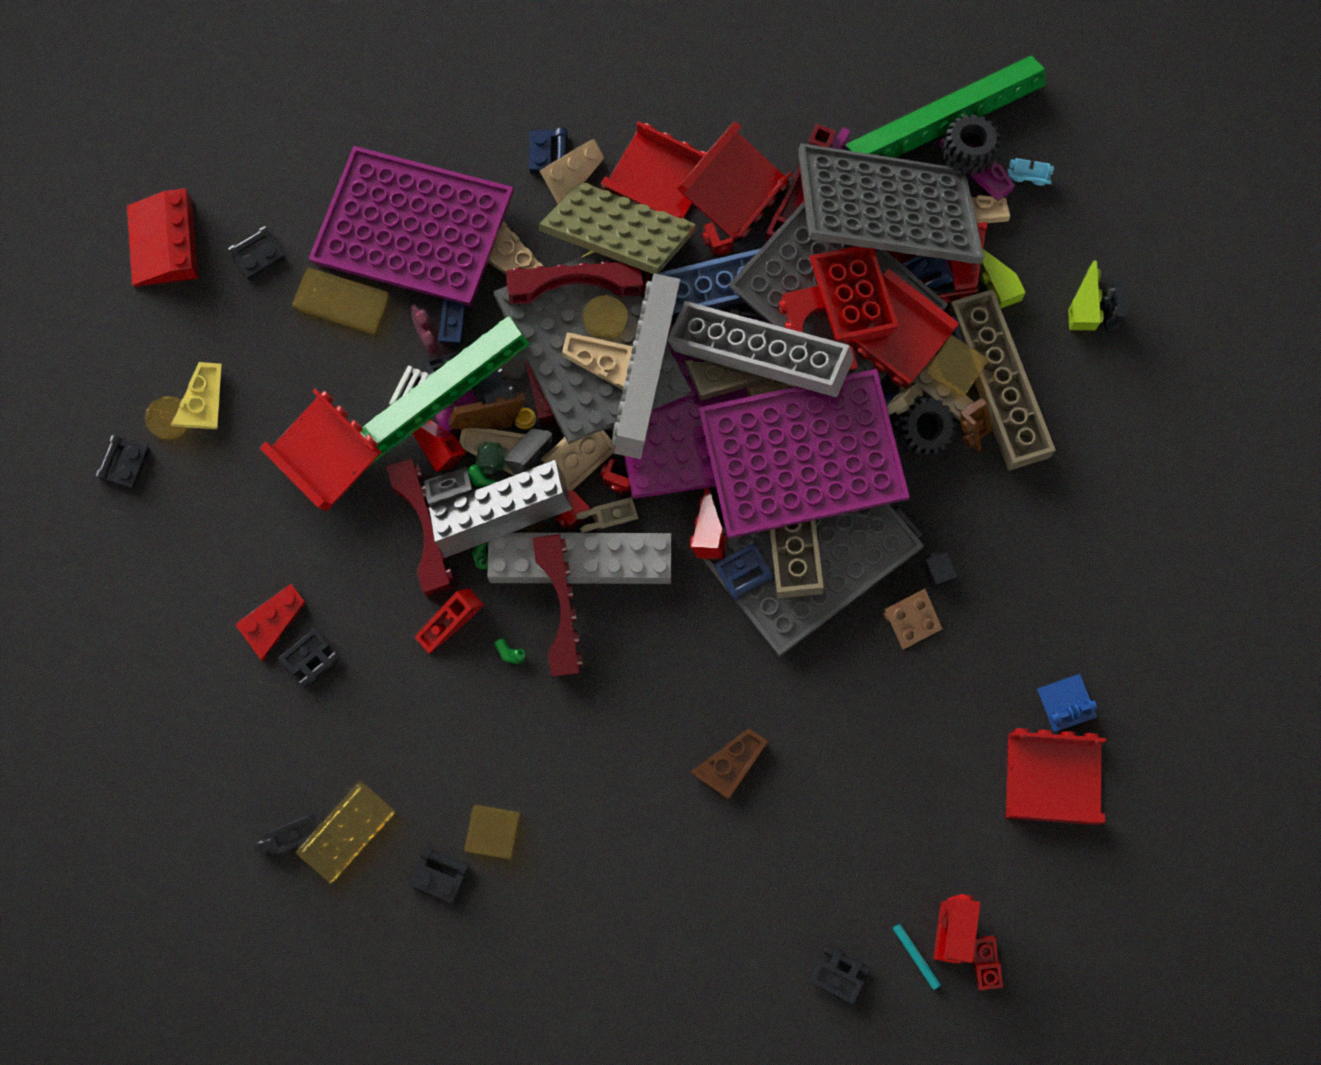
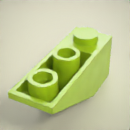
[979,249,1026,309]
[1068,261,1103,330]

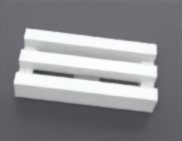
[389,365,428,405]

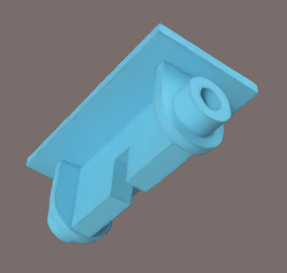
[1007,158,1054,186]

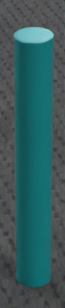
[892,923,941,990]

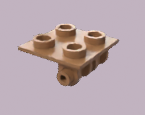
[884,589,942,650]

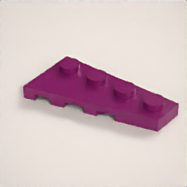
[939,137,1015,202]

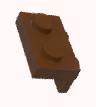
[960,398,992,452]

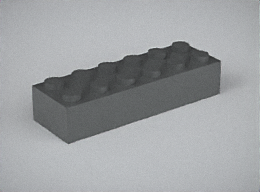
[429,460,572,557]

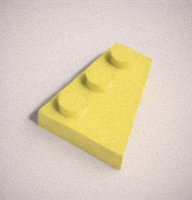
[171,362,221,430]

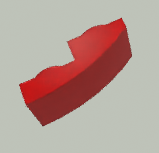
[973,936,1003,990]

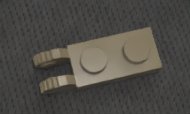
[886,384,923,415]
[576,497,639,533]

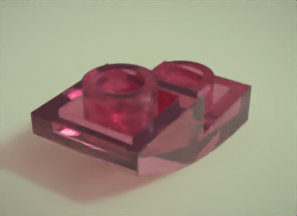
[411,304,436,354]

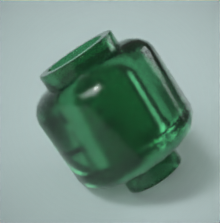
[476,442,506,475]

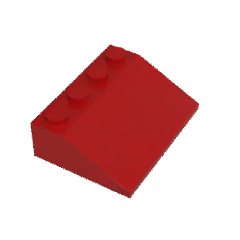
[127,188,198,287]
[809,246,899,341]

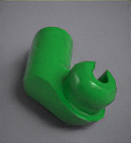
[468,464,496,488]
[472,541,489,569]
[494,638,526,664]

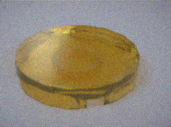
[583,295,628,339]
[145,396,188,440]

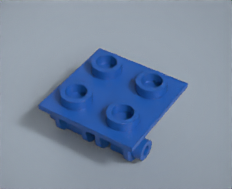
[1037,674,1097,732]

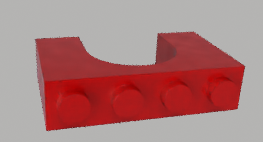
[779,286,858,374]
[933,894,980,964]

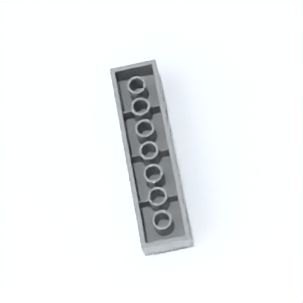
[611,273,680,459]
[668,301,854,397]
[488,533,671,584]

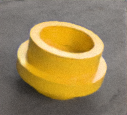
[515,408,536,430]

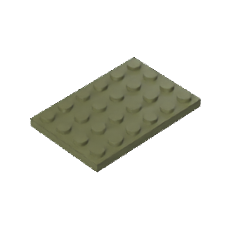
[539,183,696,274]

